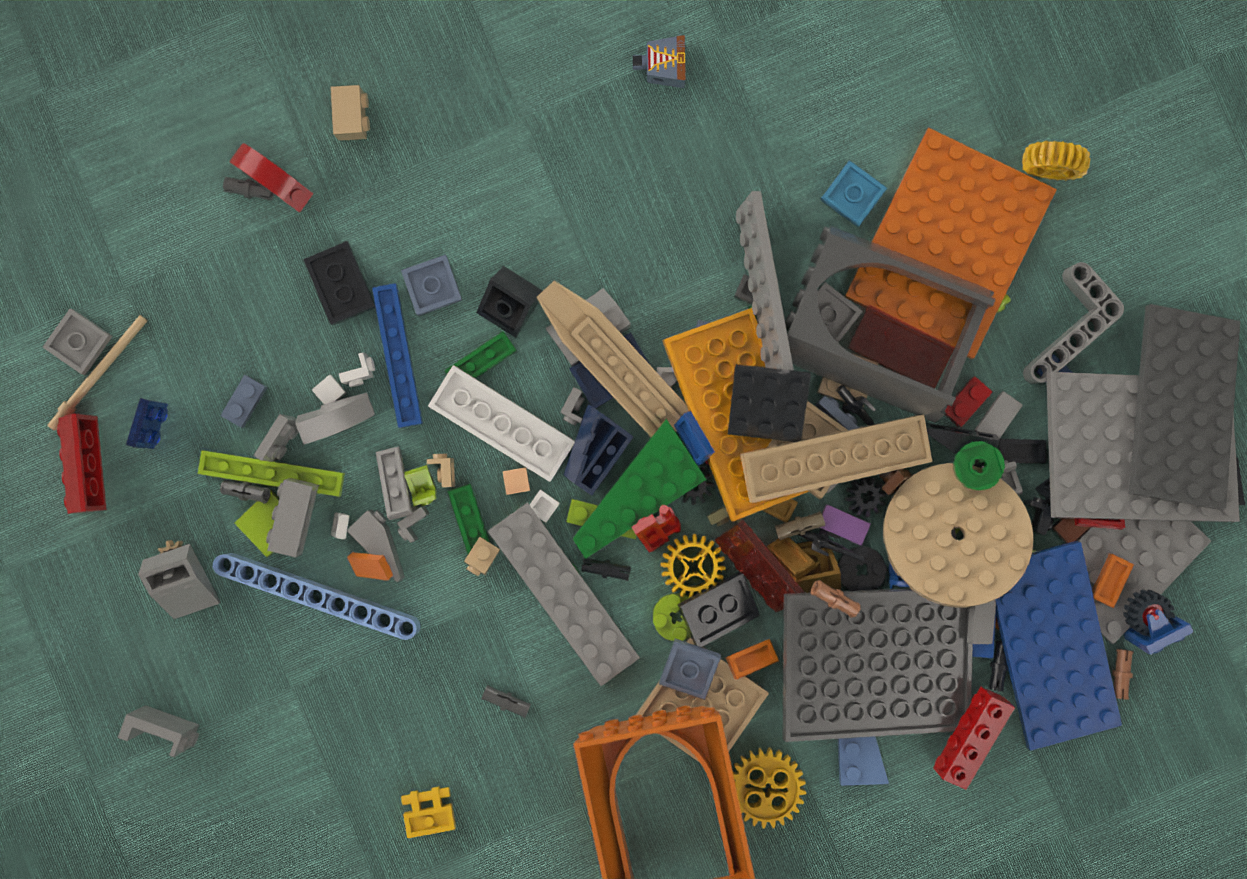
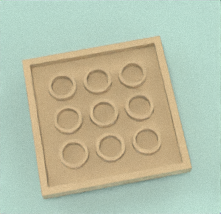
[636,637,769,762]

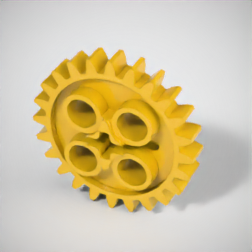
[733,747,806,829]

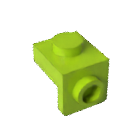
[404,465,437,506]

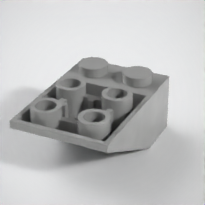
[138,544,220,619]

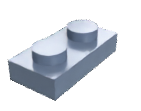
[220,375,268,428]
[815,396,859,430]

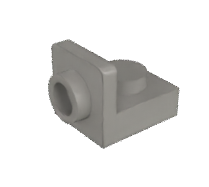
[560,387,584,426]

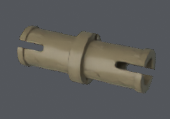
[775,511,826,541]

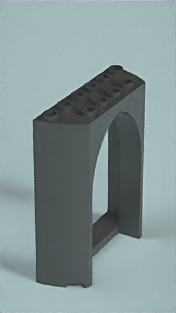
[785,225,995,423]

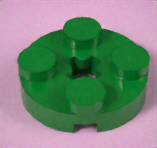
[953,441,1005,491]

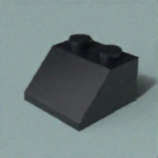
[476,266,543,338]

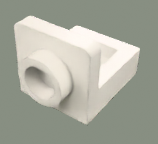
[339,352,375,387]

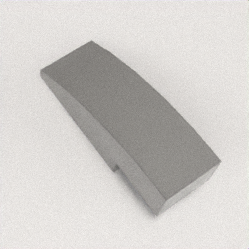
[295,392,375,444]

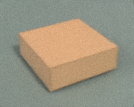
[502,467,530,495]

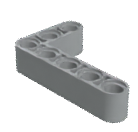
[1023,262,1124,384]

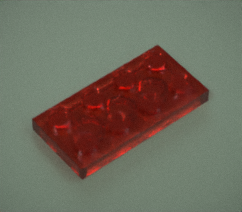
[847,305,955,389]
[714,520,805,613]

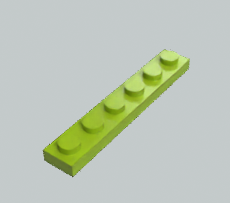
[197,450,345,497]

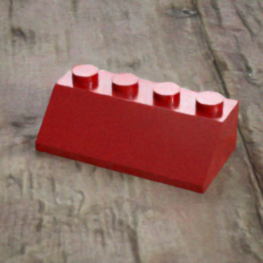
[57,414,107,514]

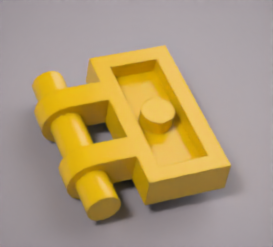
[401,786,456,838]

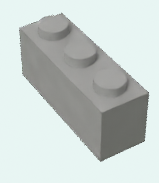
[266,478,319,557]

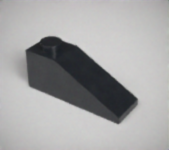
[925,422,999,468]

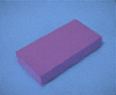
[820,504,871,546]

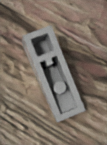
[347,510,405,582]

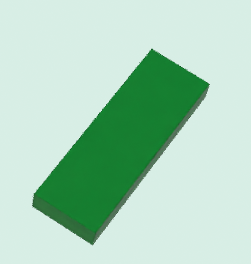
[444,331,517,379]
[447,484,490,554]

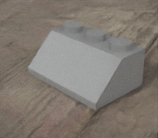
[545,288,631,367]

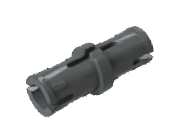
[223,177,274,201]
[220,480,271,503]
[481,685,531,718]

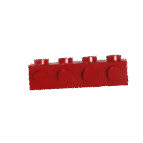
[933,687,1015,790]

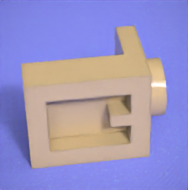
[427,454,455,487]

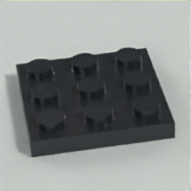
[728,364,811,442]

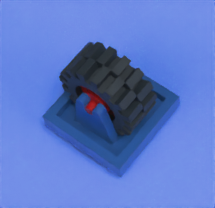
[1123,589,1193,655]

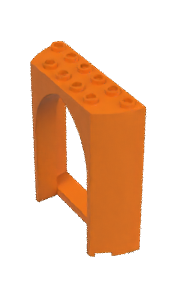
[574,705,755,879]

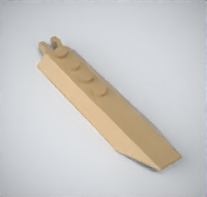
[537,280,689,437]

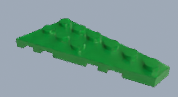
[572,419,706,559]

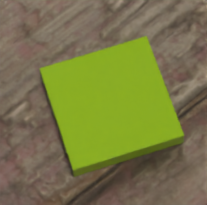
[234,490,279,557]

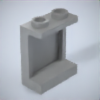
[118,705,199,757]

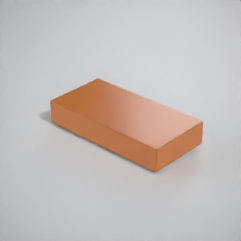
[347,552,393,580]
[1092,553,1134,608]
[726,639,779,680]

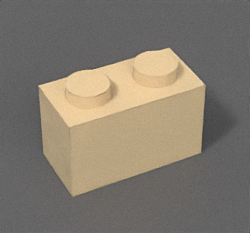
[331,85,370,141]

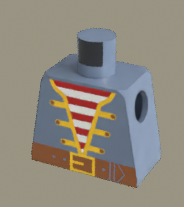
[633,35,685,88]

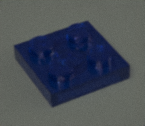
[126,398,168,449]

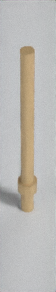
[47,315,148,431]

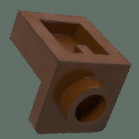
[879,468,912,495]

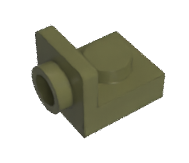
[706,506,745,526]

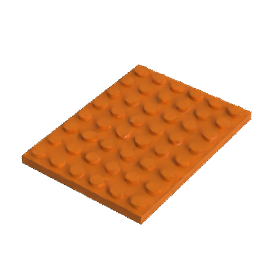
[844,127,1057,359]

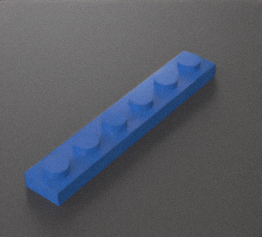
[372,283,423,428]

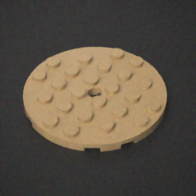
[883,463,1033,608]

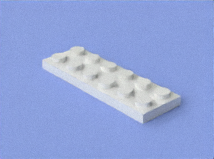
[428,365,575,482]

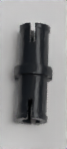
[581,557,631,581]
[988,641,1009,692]

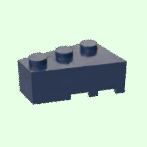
[564,404,634,495]

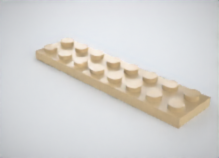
[740,415,932,503]

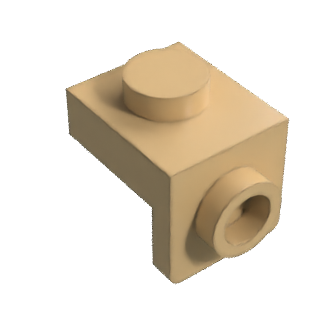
[464,537,500,576]

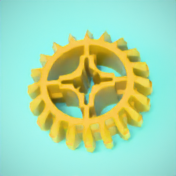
[1022,141,1090,181]
[660,534,725,598]

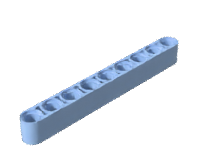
[213,553,421,640]

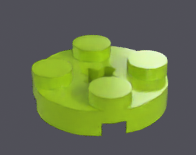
[653,593,691,641]

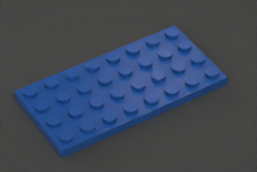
[995,541,1122,751]

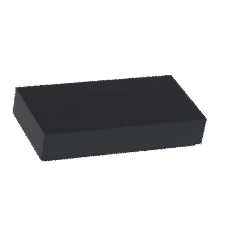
[997,439,1046,464]

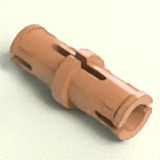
[811,580,861,618]
[1112,649,1133,700]

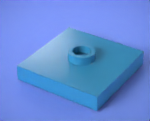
[820,160,887,227]

